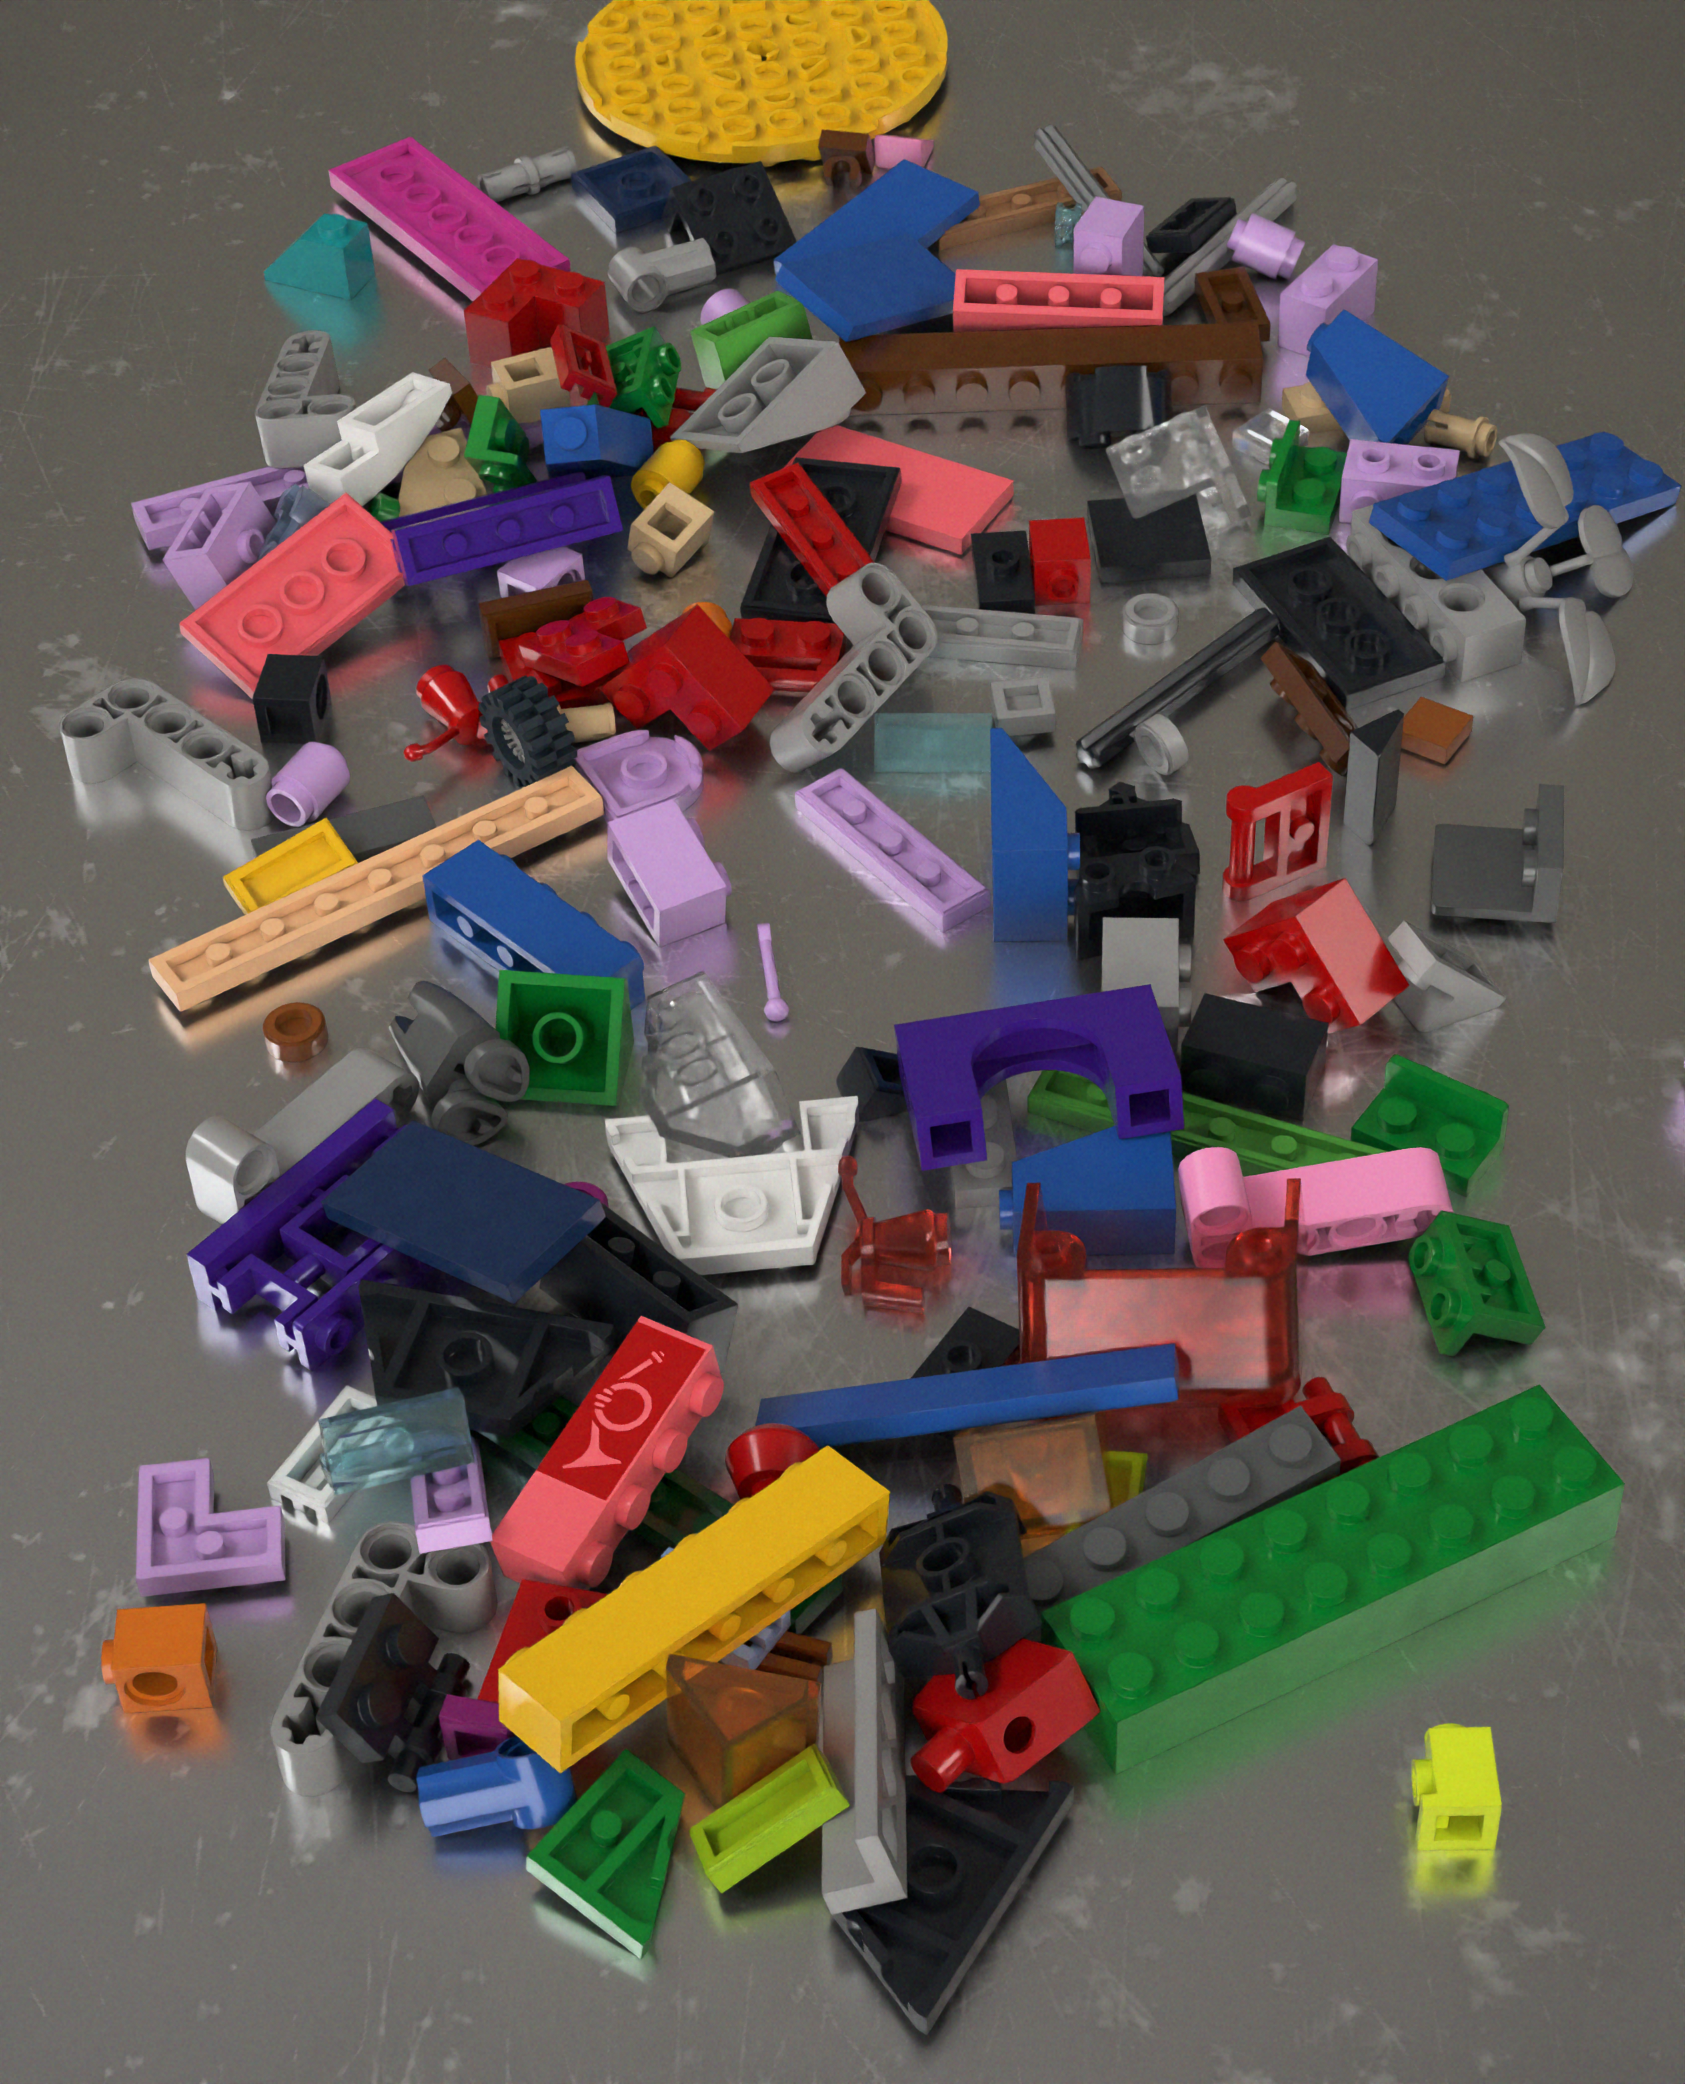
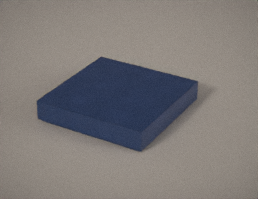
[571,145,692,234]

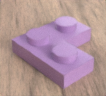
[136,1458,285,1597]

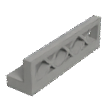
[822,1608,907,1915]

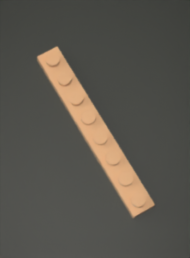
[148,766,604,1012]

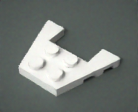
[605,1096,859,1275]

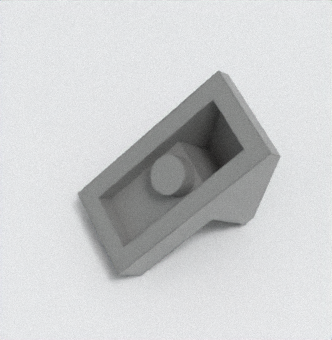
[1387,920,1507,1033]

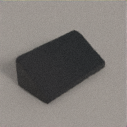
[1343,709,1404,845]

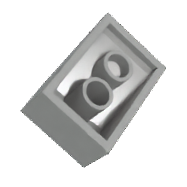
[670,337,866,453]

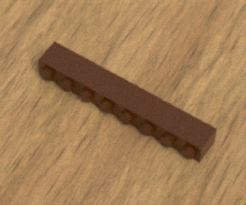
[839,322,1263,416]

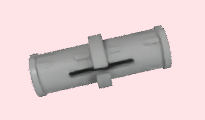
[477,146,578,202]

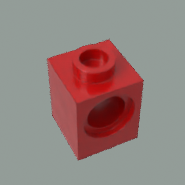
[1029,517,1091,606]

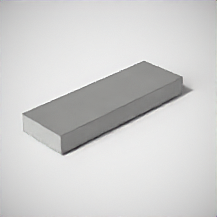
[920,604,1083,670]

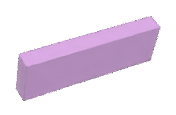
[408,1437,493,1554]

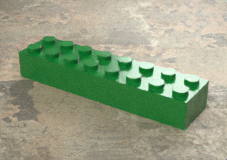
[1041,1384,1625,1775]

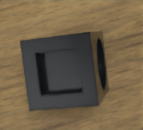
[252,654,332,744]

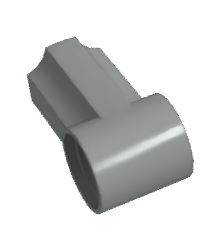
[608,238,716,312]

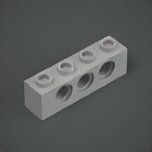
[1346,504,1526,683]

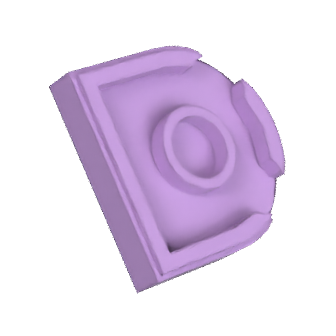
[574,730,704,822]

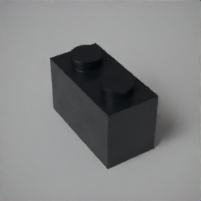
[1180,993,1329,1121]

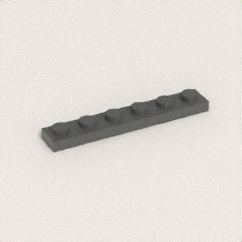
[1023,1405,1341,1642]

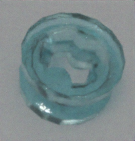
[1055,202,1083,248]

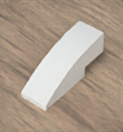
[303,372,452,506]

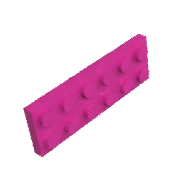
[329,136,571,301]

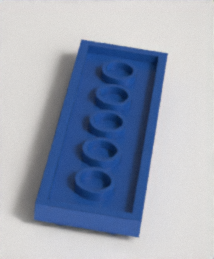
[1369,431,1682,581]

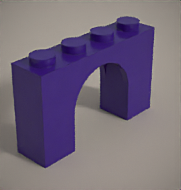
[894,984,1184,1171]

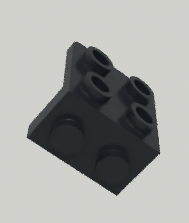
[662,161,796,276]

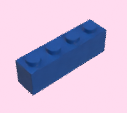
[422,840,646,1010]

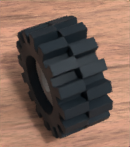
[479,675,577,788]

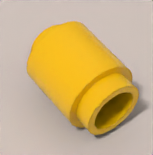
[631,439,705,509]

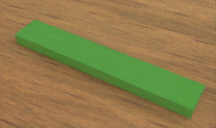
[1027,1070,1388,1177]

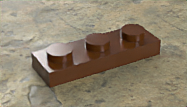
[1261,642,1358,777]

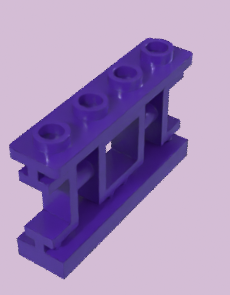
[380,472,623,586]
[186,1098,436,1371]

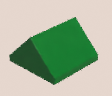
[495,970,634,1106]

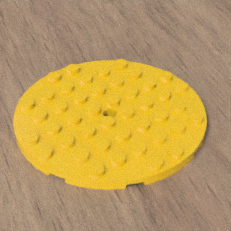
[575,0,948,167]

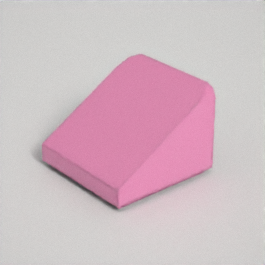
[874,135,934,169]

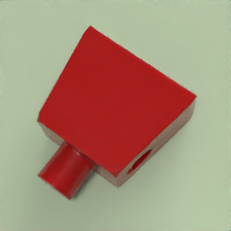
[910,1638,1101,1793]

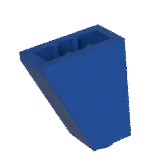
[1305,309,1449,445]
[540,404,654,480]
[999,1126,1176,1257]

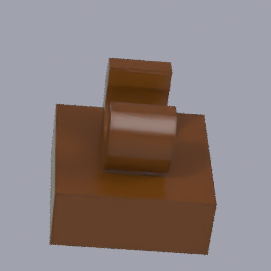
[818,129,875,189]
[428,358,478,432]

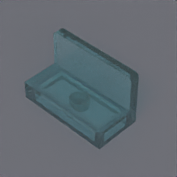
[874,713,994,774]
[318,1387,475,1496]

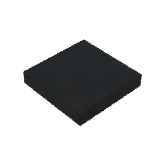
[1087,492,1212,583]

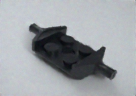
[879,1484,1042,1699]

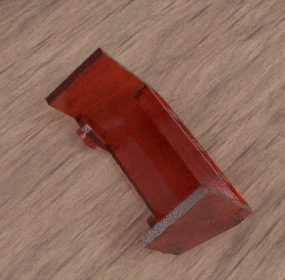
[1017,1178,1309,1408]

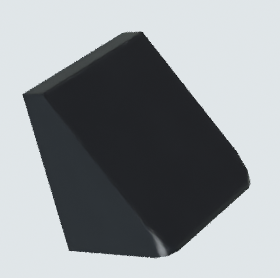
[836,1047,908,1122]

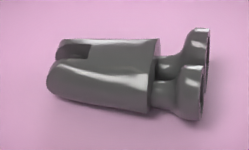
[388,981,530,1146]

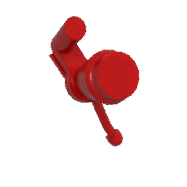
[403,664,509,762]

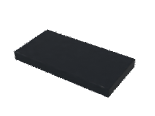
[740,457,902,624]
[1232,537,1447,711]

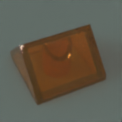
[953,1411,1114,1540]
[666,1654,821,1810]

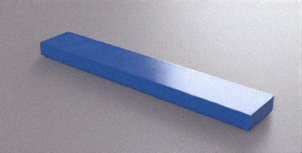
[755,1343,1179,1448]

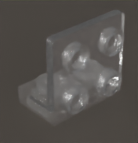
[1106,405,1251,524]

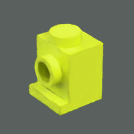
[1411,1723,1502,1850]

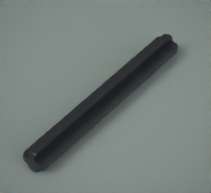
[1075,607,1280,769]

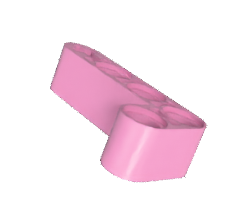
[1178,1147,1454,1271]

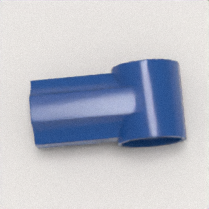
[416,1735,578,1837]

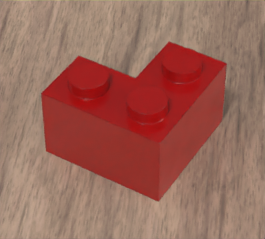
[464,258,610,368]
[599,604,775,751]
[1223,878,1410,1034]

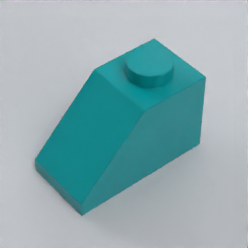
[264,213,375,300]

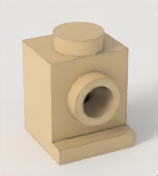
[486,347,571,424]
[627,482,714,579]

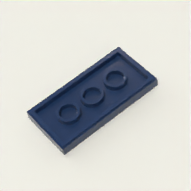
[321,1120,606,1304]

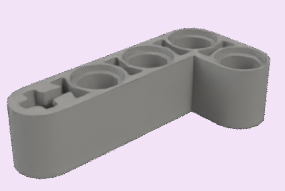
[255,331,356,468]
[770,563,937,773]
[59,677,276,831]
[186,1047,419,1225]
[270,1521,498,1797]

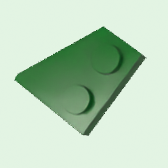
[526,1749,685,1959]

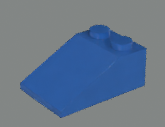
[990,728,1080,942]

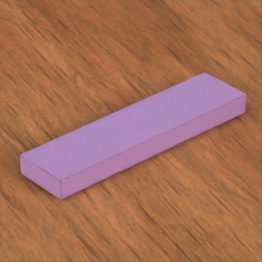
[795,767,990,933]

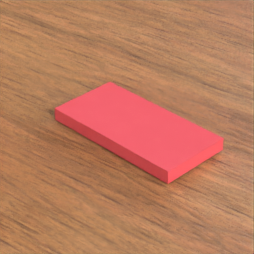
[782,425,1014,555]
[179,493,405,698]

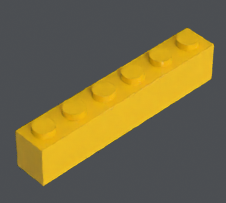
[498,1445,890,1774]

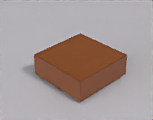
[1401,697,1474,764]

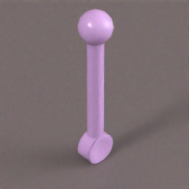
[757,923,789,1022]

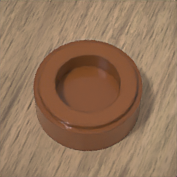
[263,1002,328,1062]

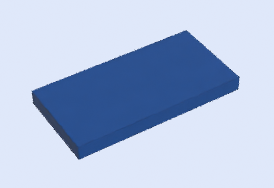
[773,159,980,275]
[775,234,956,342]

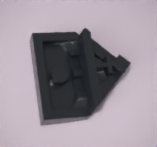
[1075,782,1200,879]

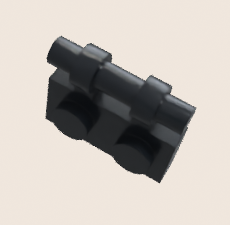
[315,1593,470,1792]

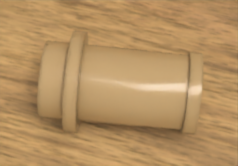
[1424,409,1497,460]
[557,702,616,743]

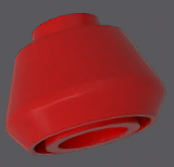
[725,1423,820,1500]

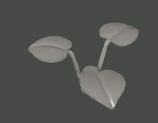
[1484,433,1634,706]

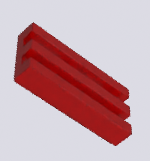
[550,325,617,408]

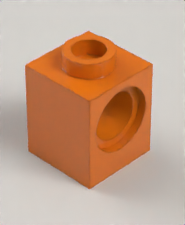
[101,1603,217,1713]

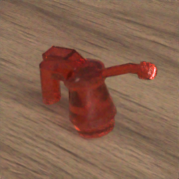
[838,1155,952,1314]

